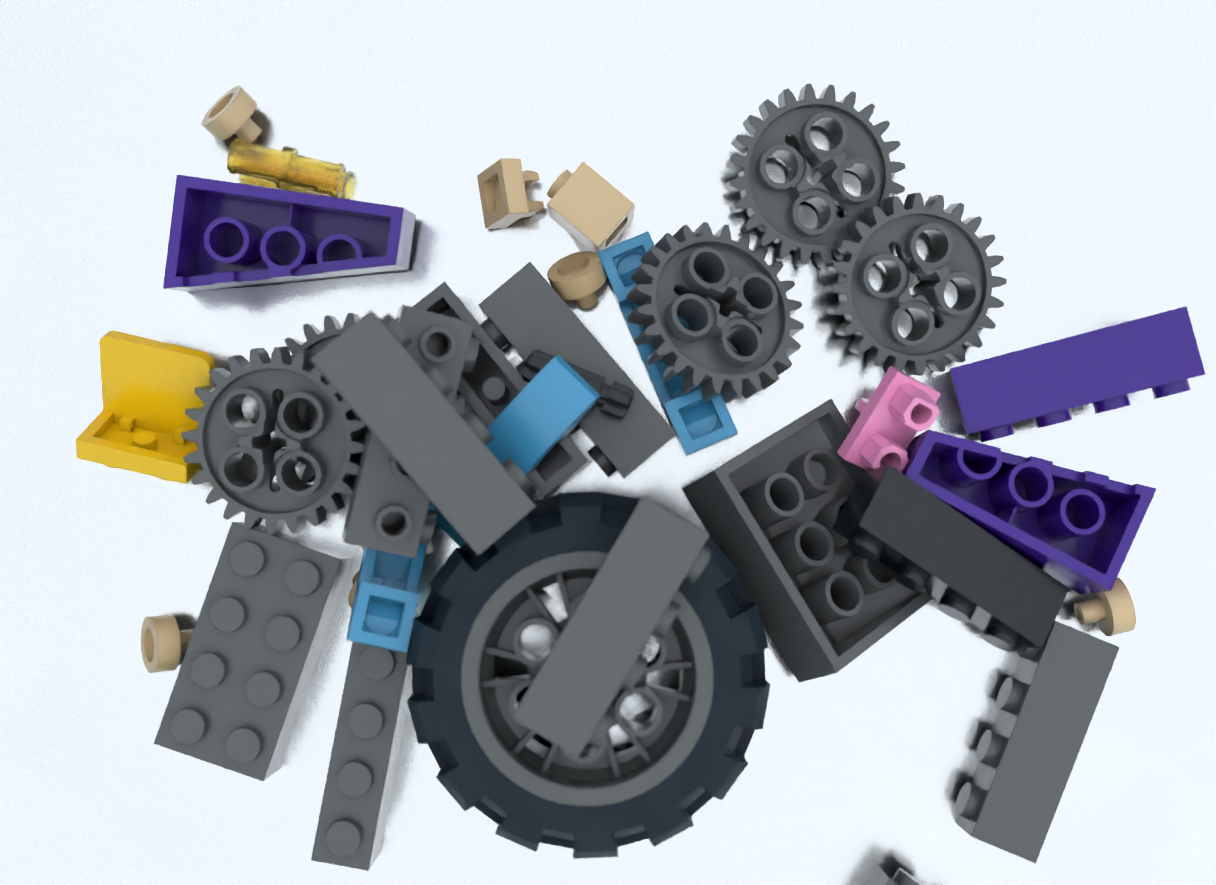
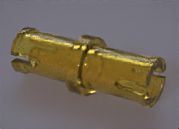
[227,138,346,198]

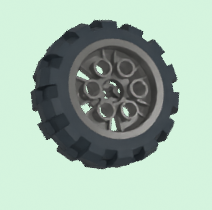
[406,491,771,859]

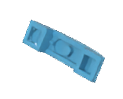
[597,231,738,456]
[435,355,601,547]
[346,501,435,653]

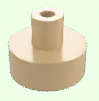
[201,85,262,145]
[547,251,607,309]
[1074,577,1136,636]
[141,614,194,673]

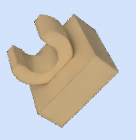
[477,158,544,229]

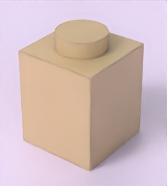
[547,161,635,253]

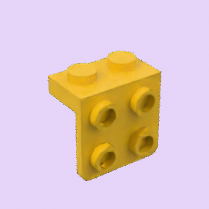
[76,330,215,484]

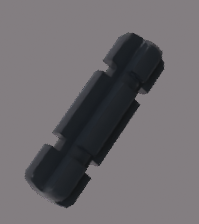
[522,350,634,420]

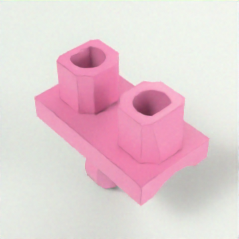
[837,366,941,473]

